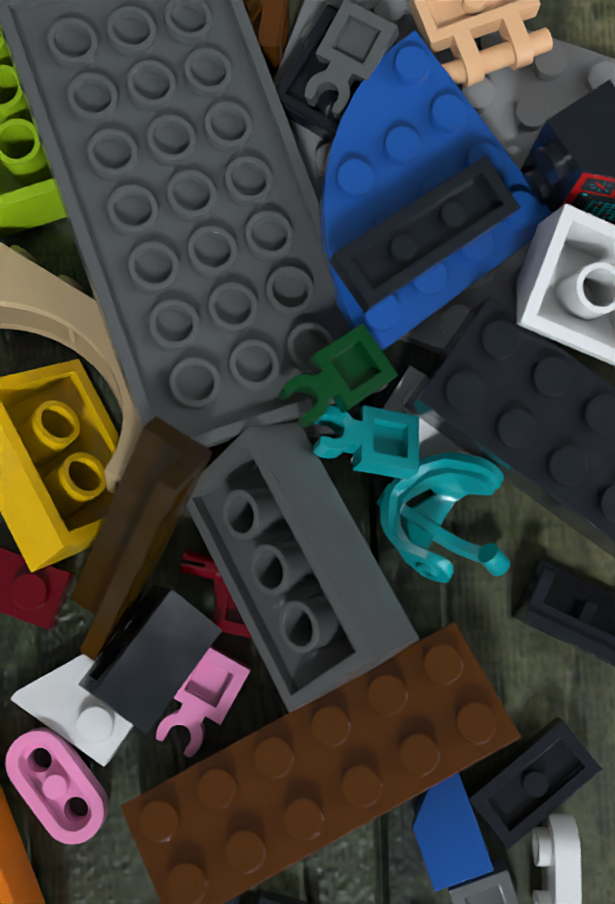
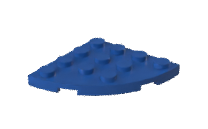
[319,30,552,352]

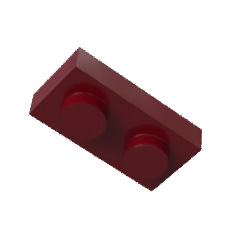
[0,546,76,630]

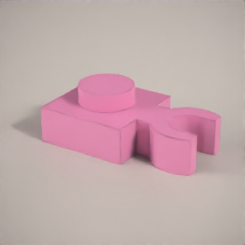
[156,645,252,758]

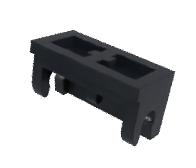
[511,559,615,666]
[78,585,222,735]

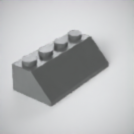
[186,422,419,713]

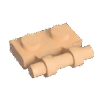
[408,0,553,88]

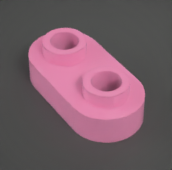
[6,727,109,844]

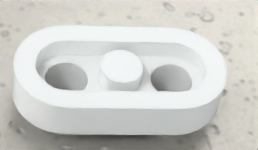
[531,813,582,904]

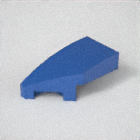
[411,772,494,891]

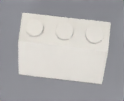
[516,204,615,366]

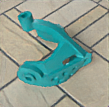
[376,452,510,583]

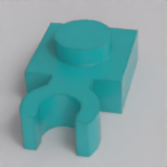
[313,405,419,480]

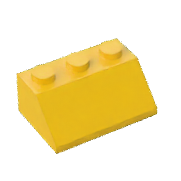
[0,359,120,573]

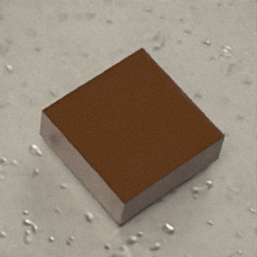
[257,0,290,75]

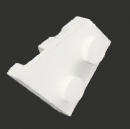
[10,654,134,766]

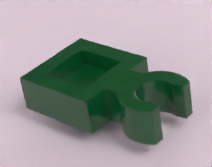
[278,323,398,427]

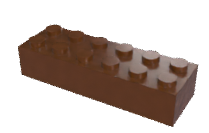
[120,622,521,904]

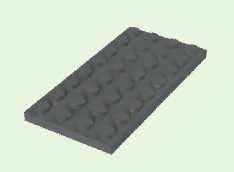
[0,0,388,448]

